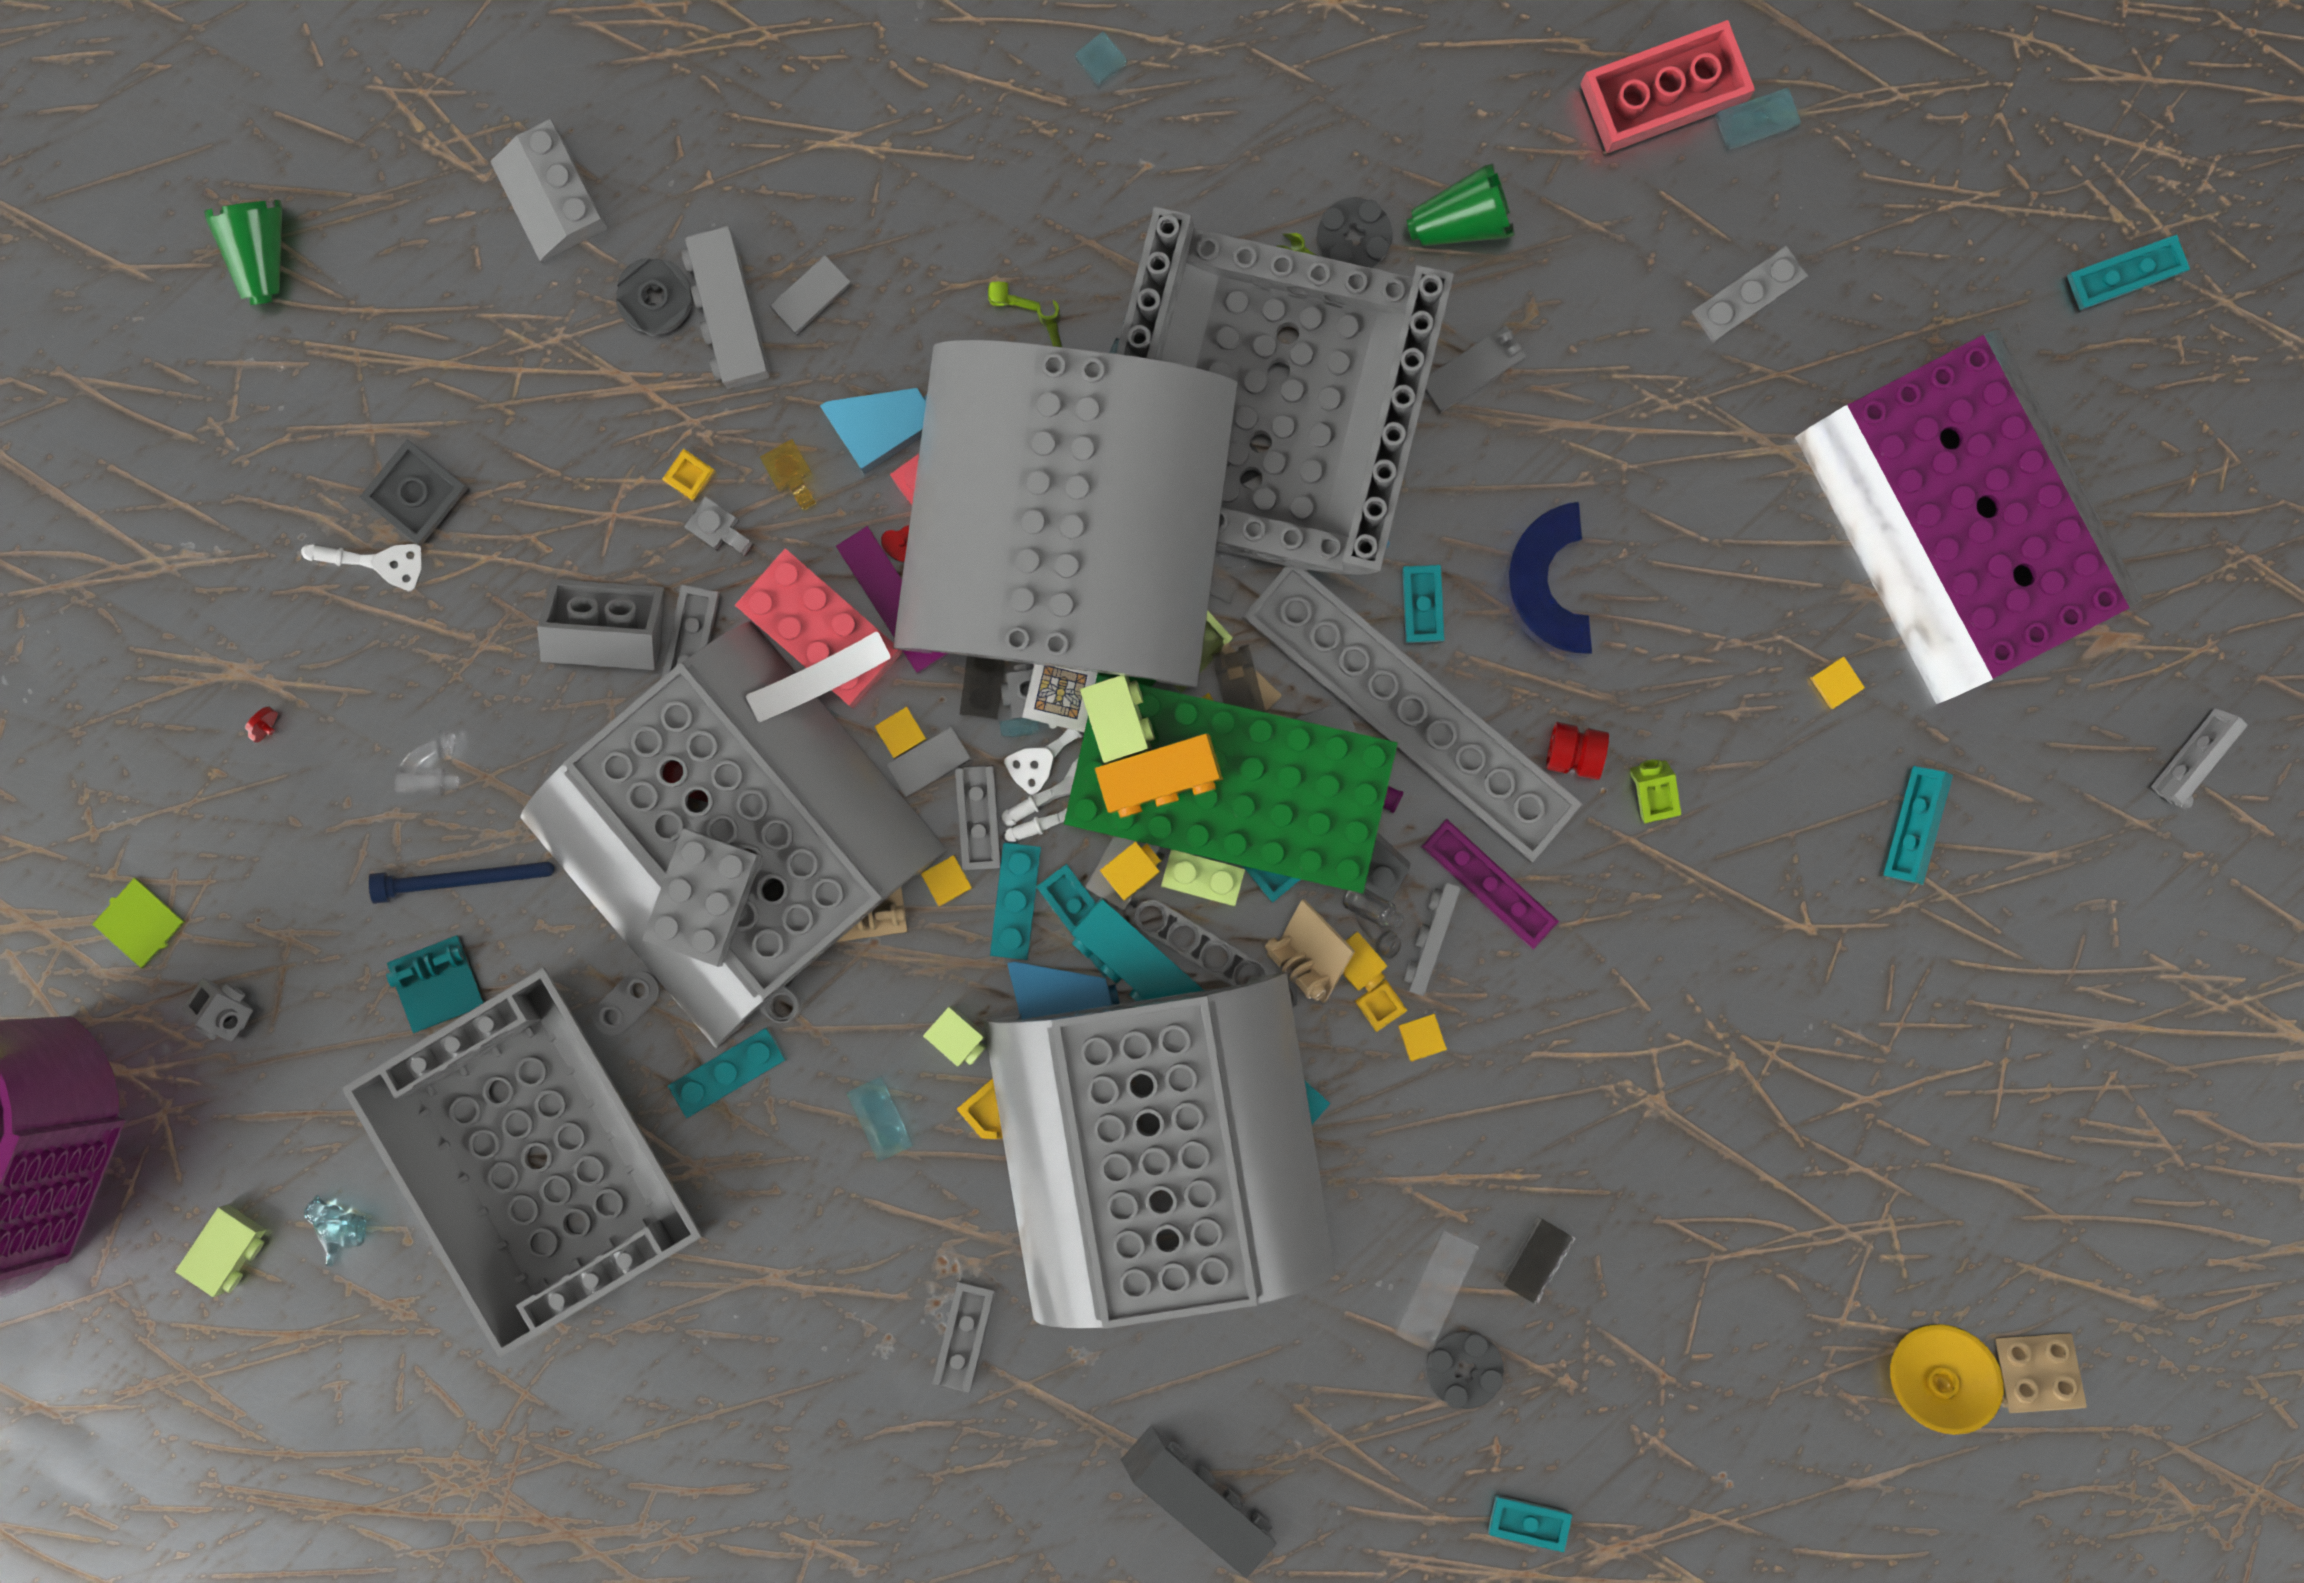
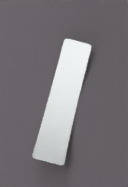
[746,632,890,722]

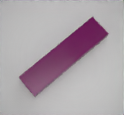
[836,526,949,674]
[1421,819,1559,949]

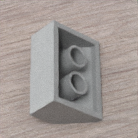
[490,118,608,262]
[537,579,665,670]

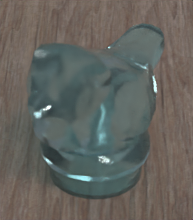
[304,1195,366,1266]

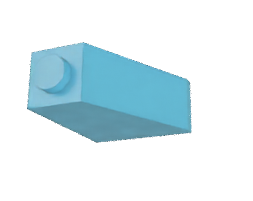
[820,388,927,474]

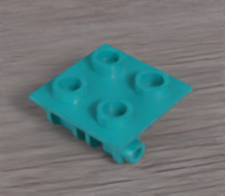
[386,935,484,1034]

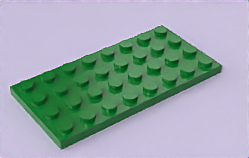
[1064,675,1398,894]

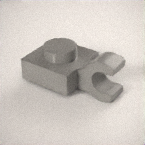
[684,496,753,556]

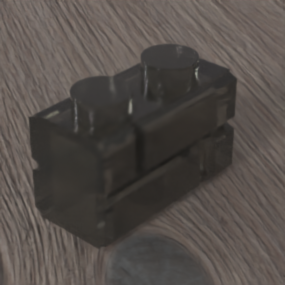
[1500,1216,1576,1305]

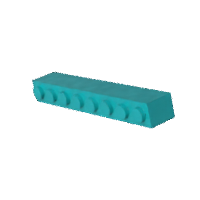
[1070,898,1331,1124]

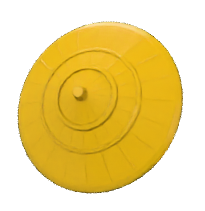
[1890,1324,2004,1435]

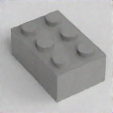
[642,828,763,967]

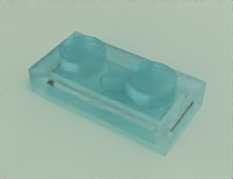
[1715,87,1801,150]
[846,1076,914,1162]

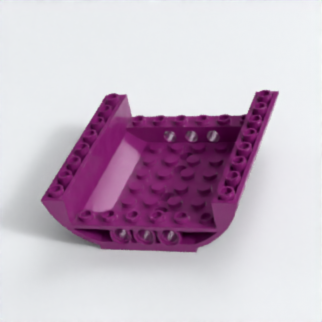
[0,1016,126,1298]

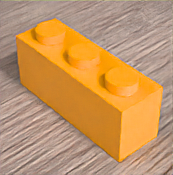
[1095,734,1223,818]

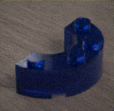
[1504,502,1592,658]

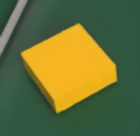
[662,448,716,502]
[1810,656,1865,709]
[874,706,927,759]
[920,855,973,907]
[1354,979,1408,1032]
[1398,1013,1447,1062]

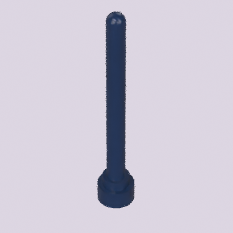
[369,862,555,904]

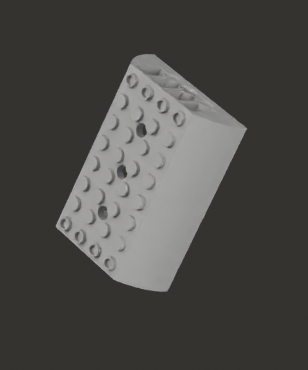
[341,968,703,1359]

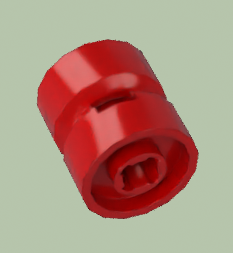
[1546,722,1609,780]

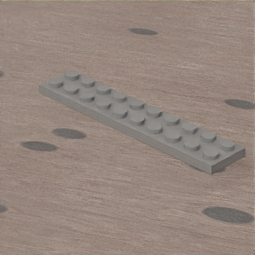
[1242,566,1582,862]

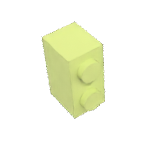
[1080,675,1155,764]
[1161,849,1245,907]
[923,1006,987,1067]
[175,1204,267,1297]

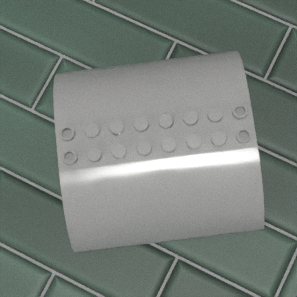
[893,340,1238,688]

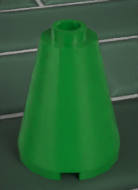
[1406,163,1515,246]
[204,200,282,305]

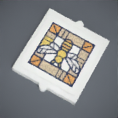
[1022,664,1098,732]

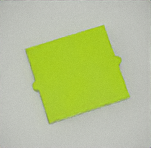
[92,878,185,968]

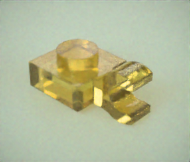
[760,439,816,511]

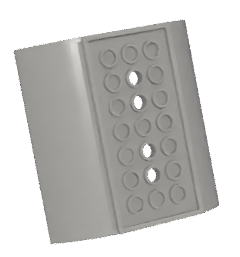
[1116,206,1454,575]
[520,621,948,1048]
[983,972,1336,1329]

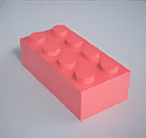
[1580,20,1755,154]
[735,548,903,709]

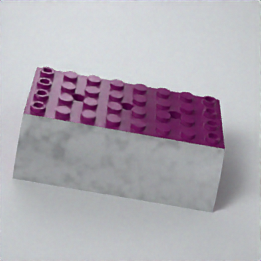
[1795,330,2143,704]

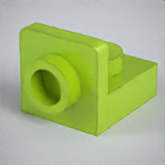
[1630,759,1681,823]

